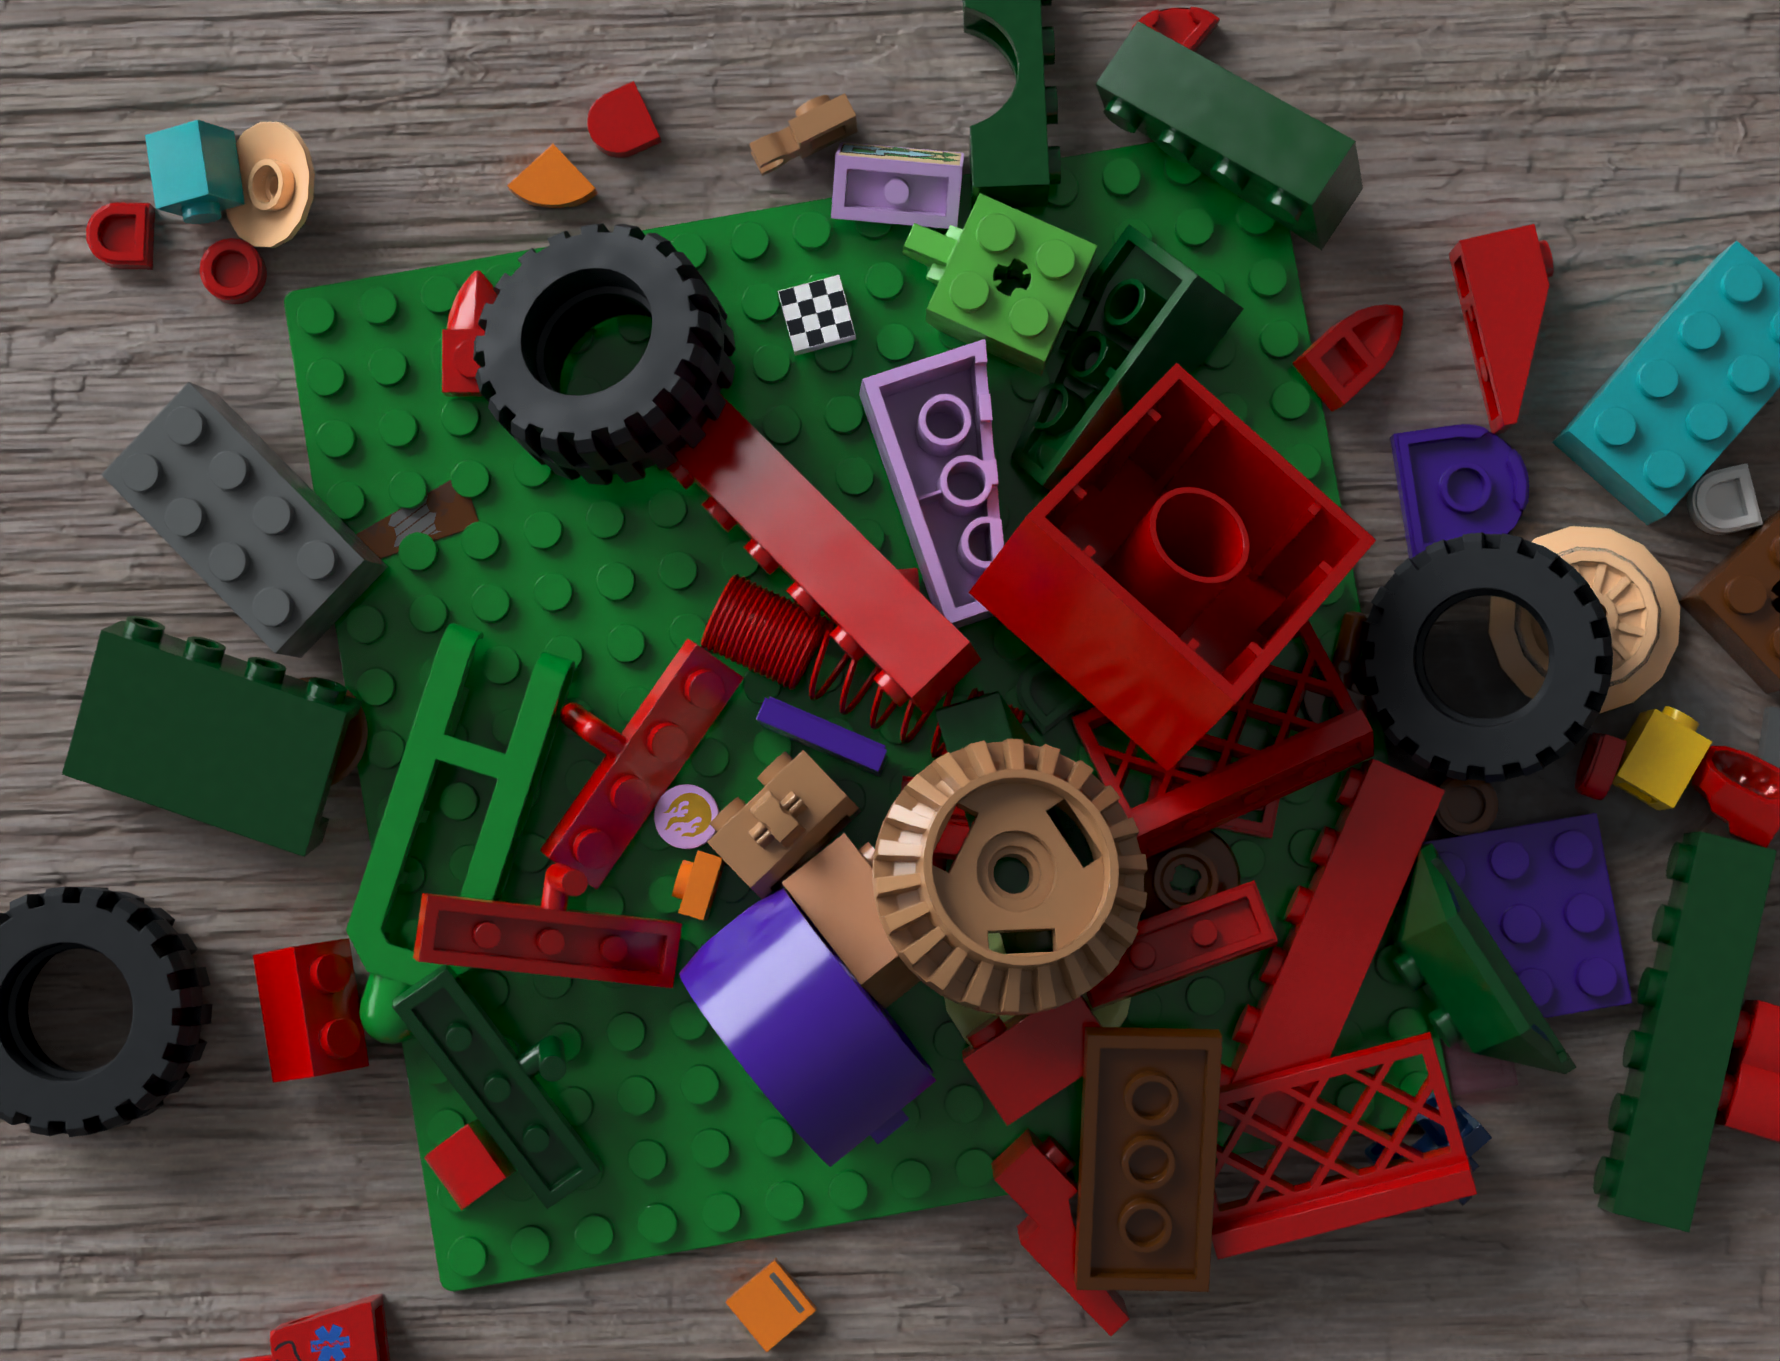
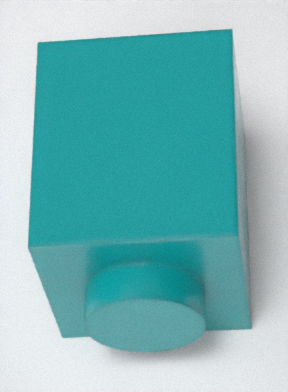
[145,120,245,224]

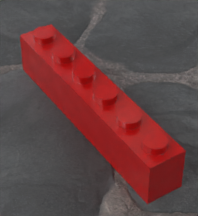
[666,394,981,714]
[1218,759,1445,1152]

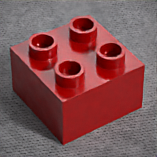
[968,363,1376,772]

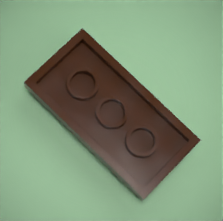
[1074,1027,1222,1292]

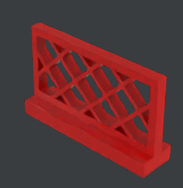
[1071,620,1374,859]
[1212,1032,1477,1260]

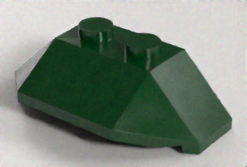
[1392,843,1576,1074]

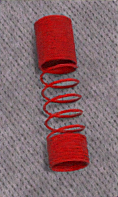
[701,574,1025,759]

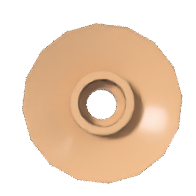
[226,122,315,248]

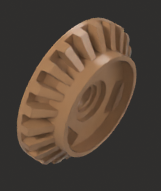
[872,739,1147,1015]

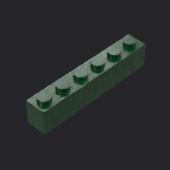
[1593,831,1777,1232]

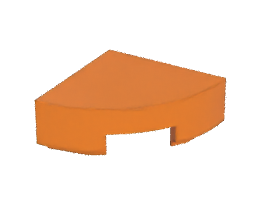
[507,144,598,208]

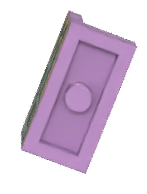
[831,142,965,229]

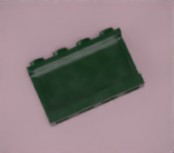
[62,616,362,857]

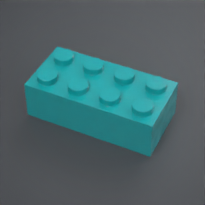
[1552,241,1780,526]

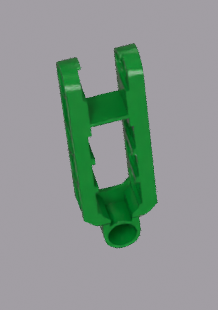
[346,623,575,1044]

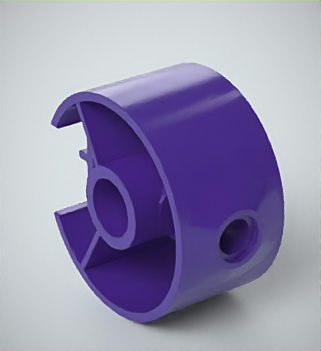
[679,888,937,1167]

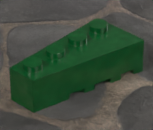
[1096,21,1363,251]

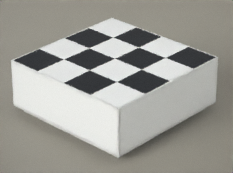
[778,275,856,356]

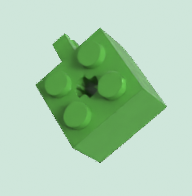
[902,193,1098,376]

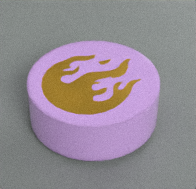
[654,784,720,849]

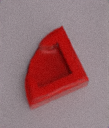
[1131,7,1220,52]

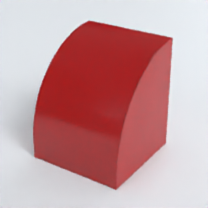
[424,1119,517,1211]

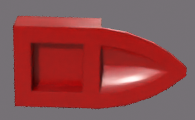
[442,270,498,397]
[1292,304,1404,412]

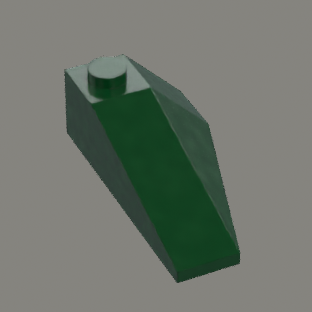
[1011,224,1244,491]

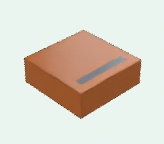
[725,1258,817,1353]

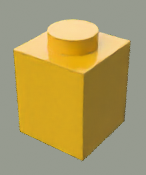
[1612,706,1712,810]

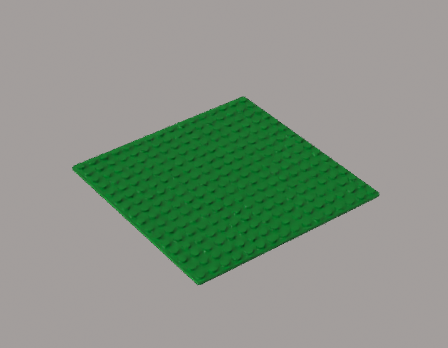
[284,142,1453,1291]

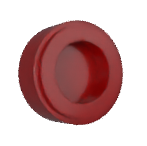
[200,238,267,304]

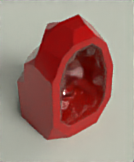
[1692,746,1780,848]

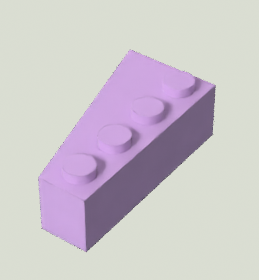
[859,339,1004,628]

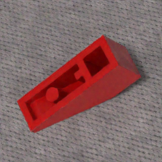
[1449,224,1554,435]

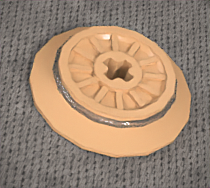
[1488,526,1681,714]

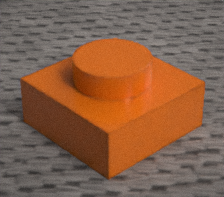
[672,850,726,921]

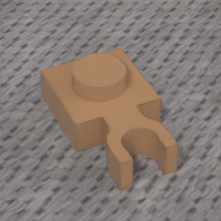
[749,93,858,176]

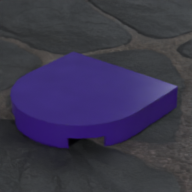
[1390,424,1529,559]

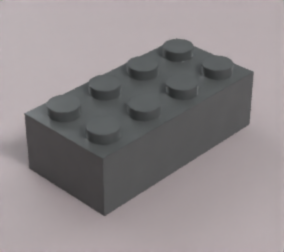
[101,382,388,658]

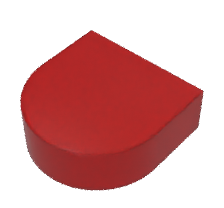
[587,81,662,158]
[86,202,155,270]
[1575,732,1627,801]

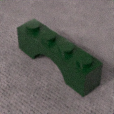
[962,0,1061,209]

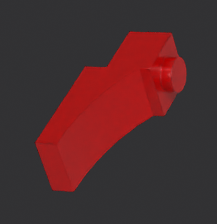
[991,1128,1130,1336]

